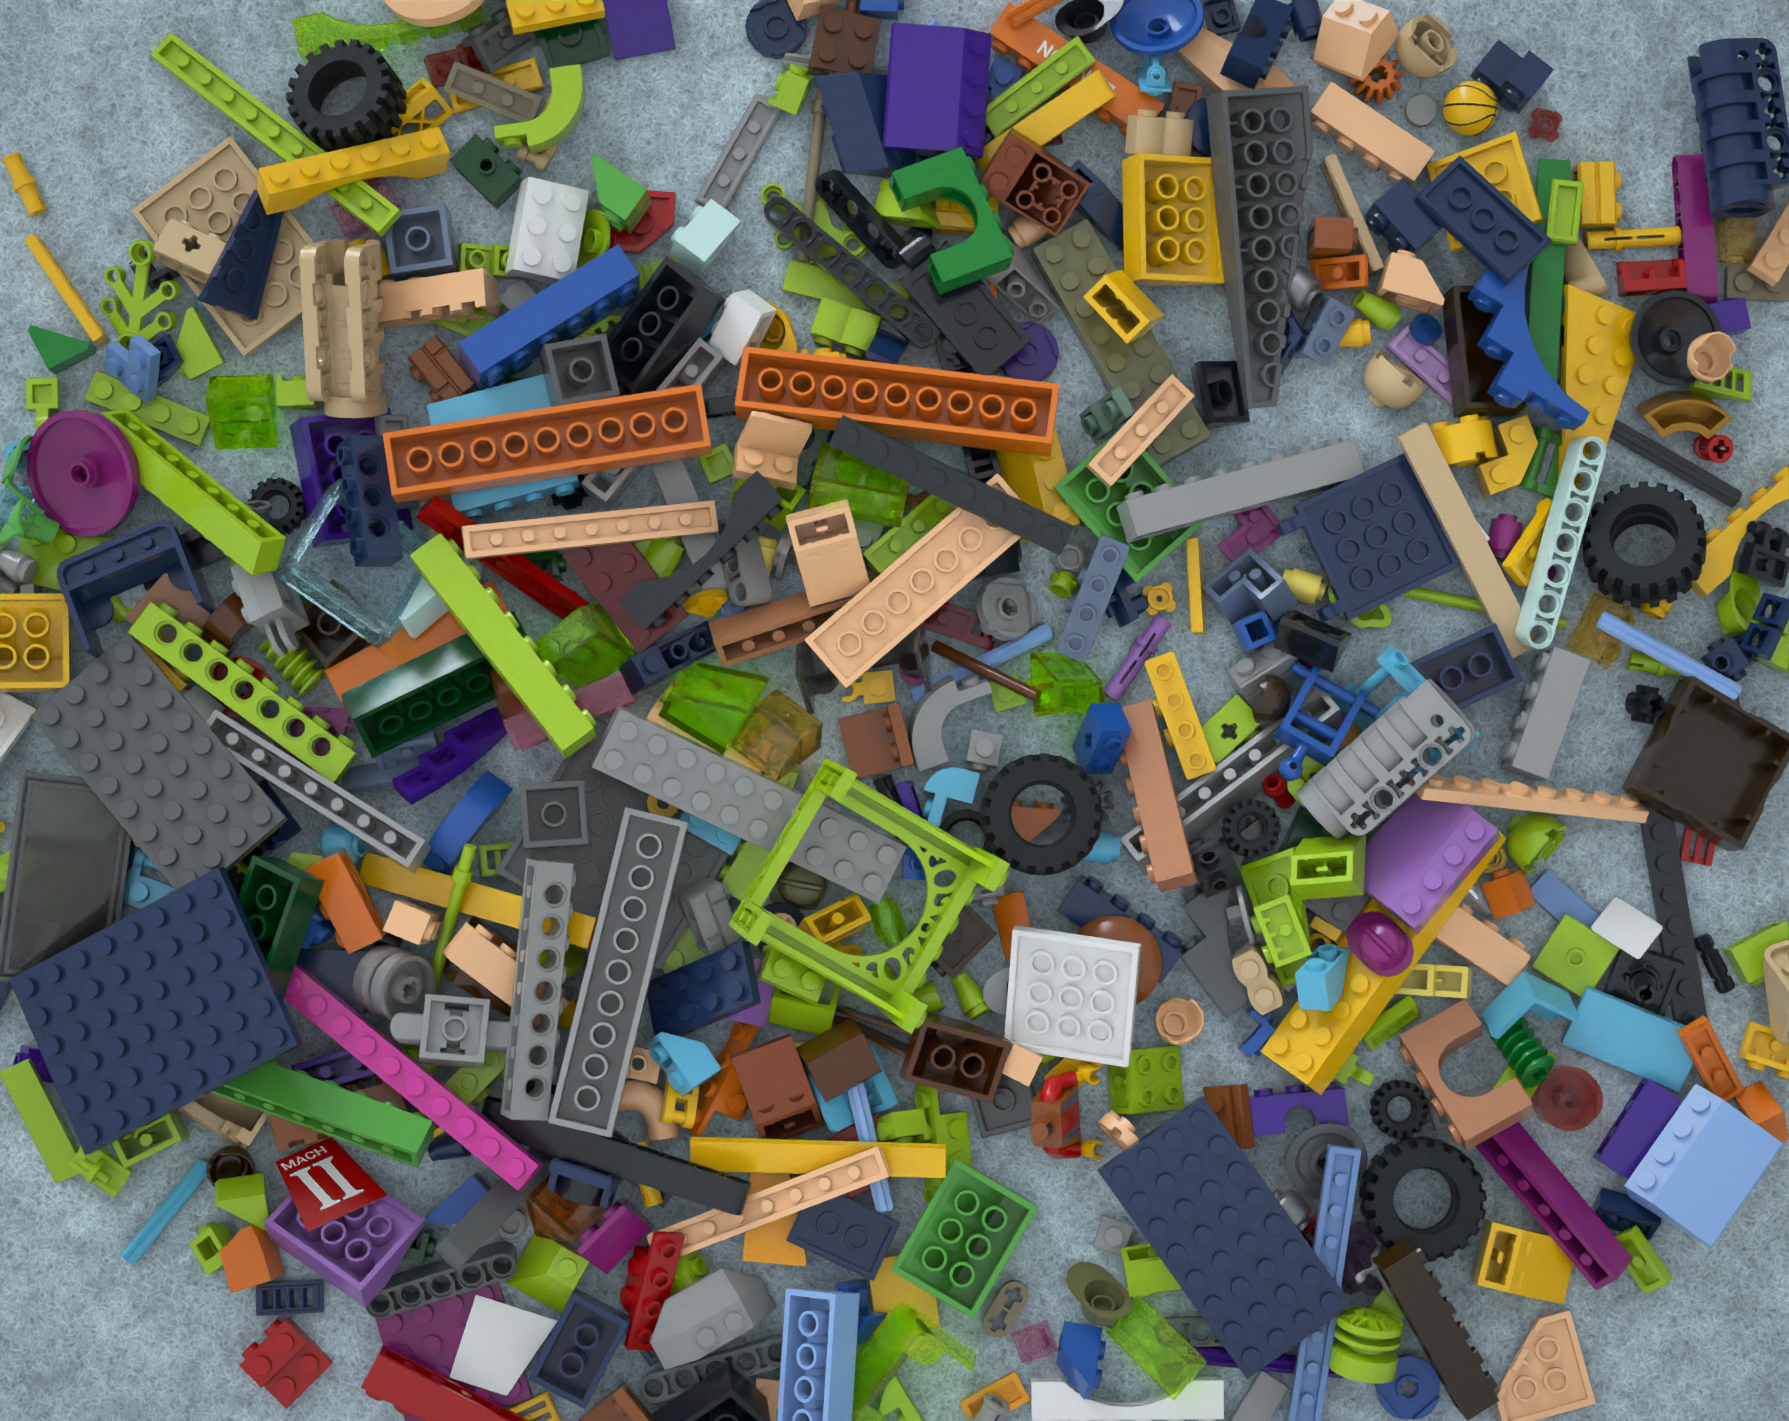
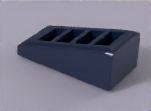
[256,1280,324,1316]

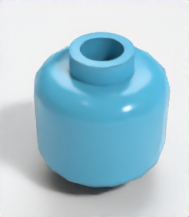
[317,823,367,864]

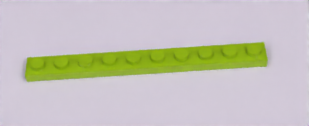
[150,32,402,237]

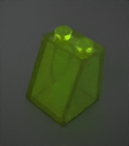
[534,604,638,691]
[658,661,770,755]

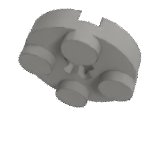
[976,577,1037,641]

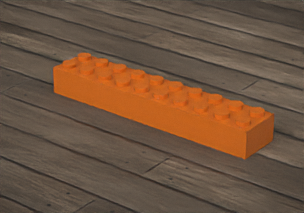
[734,346,1059,457]
[382,384,712,503]

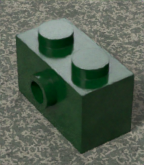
[449,134,522,210]

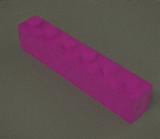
[1475,1122,1633,1290]

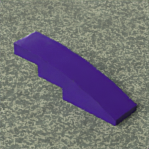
[392,707,514,805]

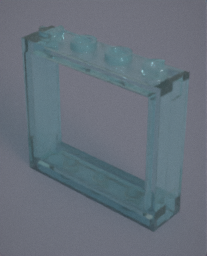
[274,479,429,649]

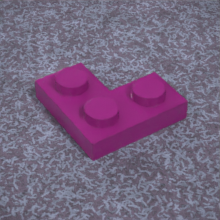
[1217,506,1280,563]

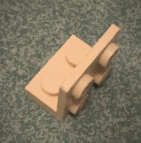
[732,411,813,490]

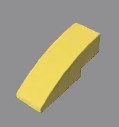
[1395,963,1473,999]

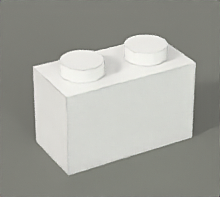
[708,289,777,366]

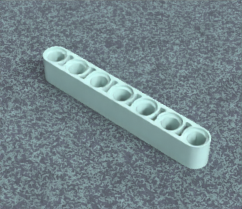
[1515,436,1607,649]

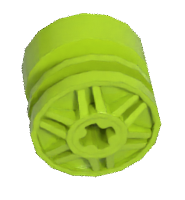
[1329,1307,1404,1384]

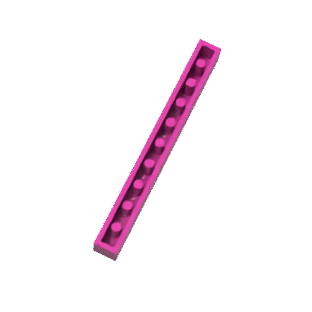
[284,964,544,1191]

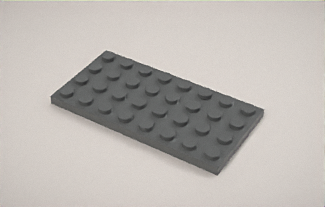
[30,633,288,890]

